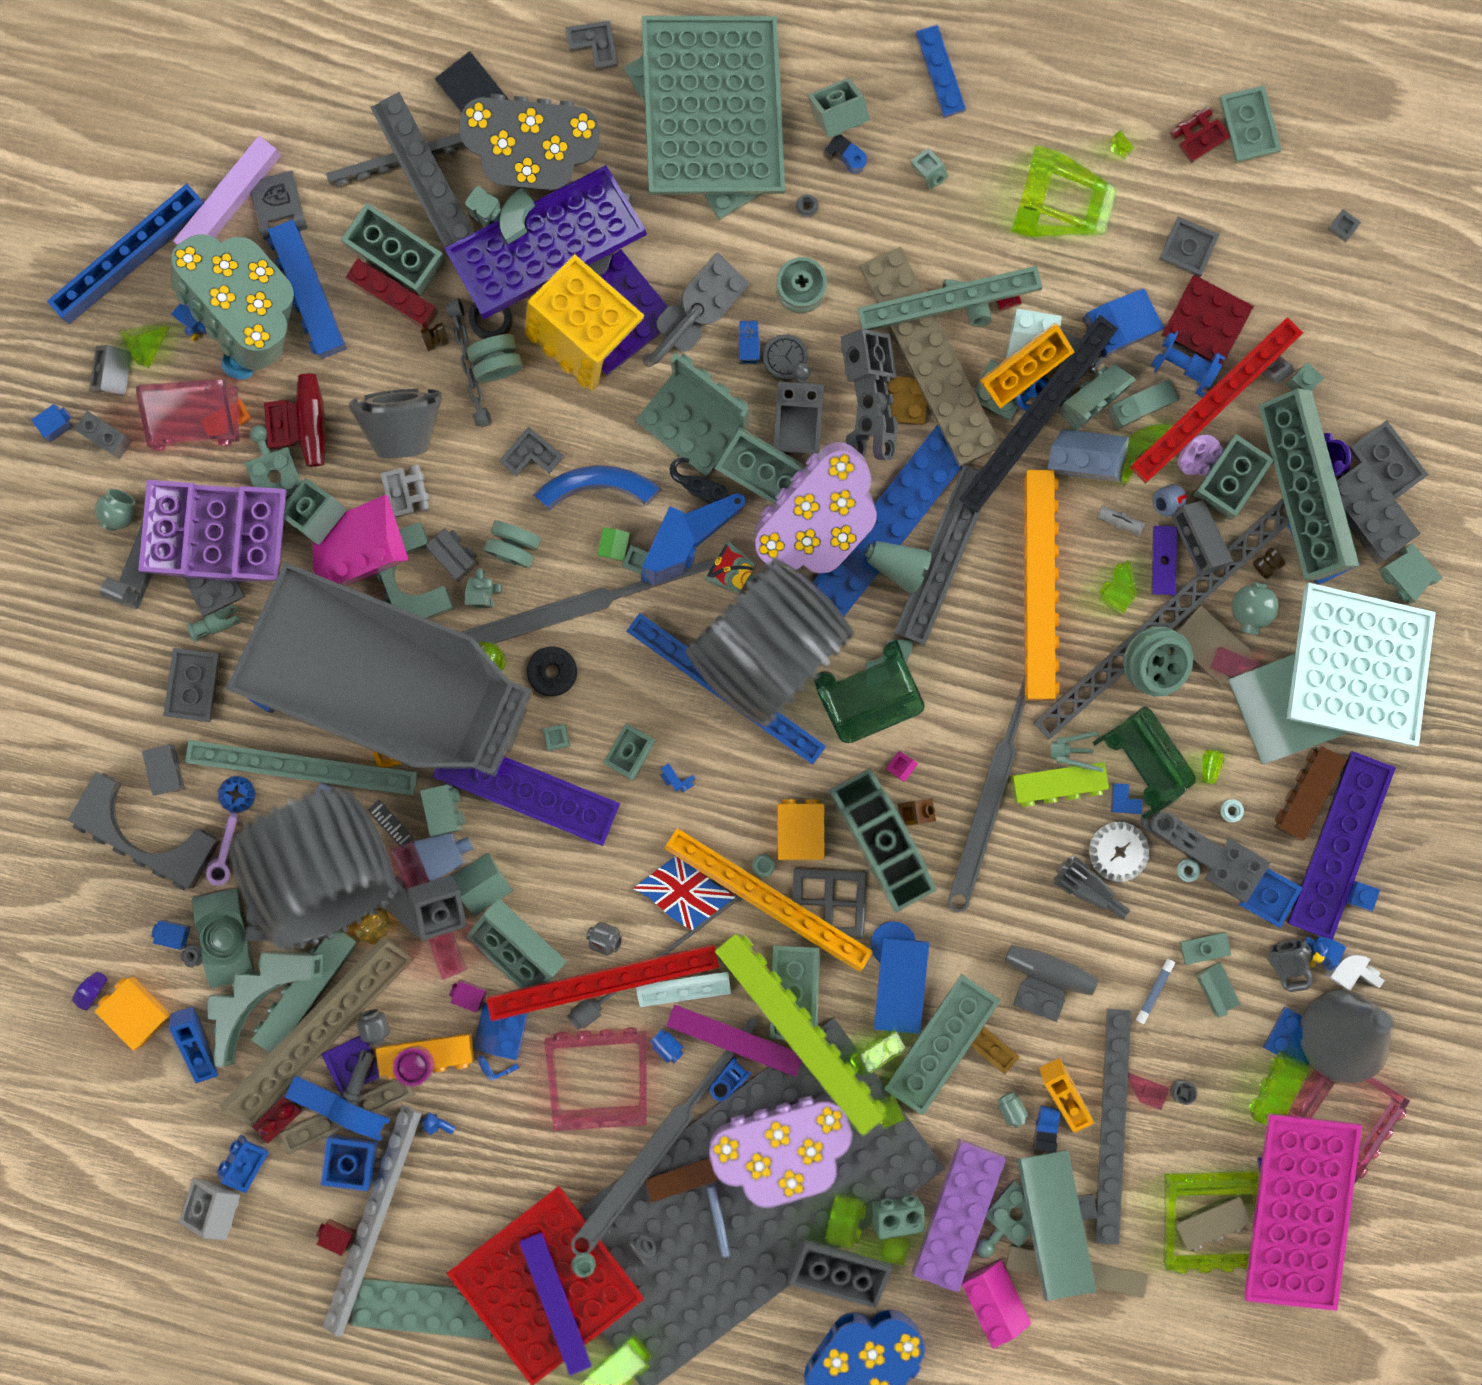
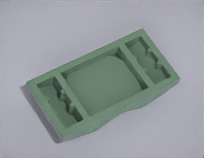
[192,888,255,988]

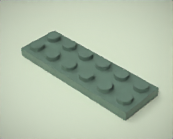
[884,973,1001,1115]
[351,1277,492,1340]

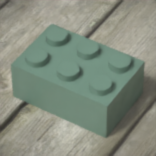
[1192,434,1274,520]

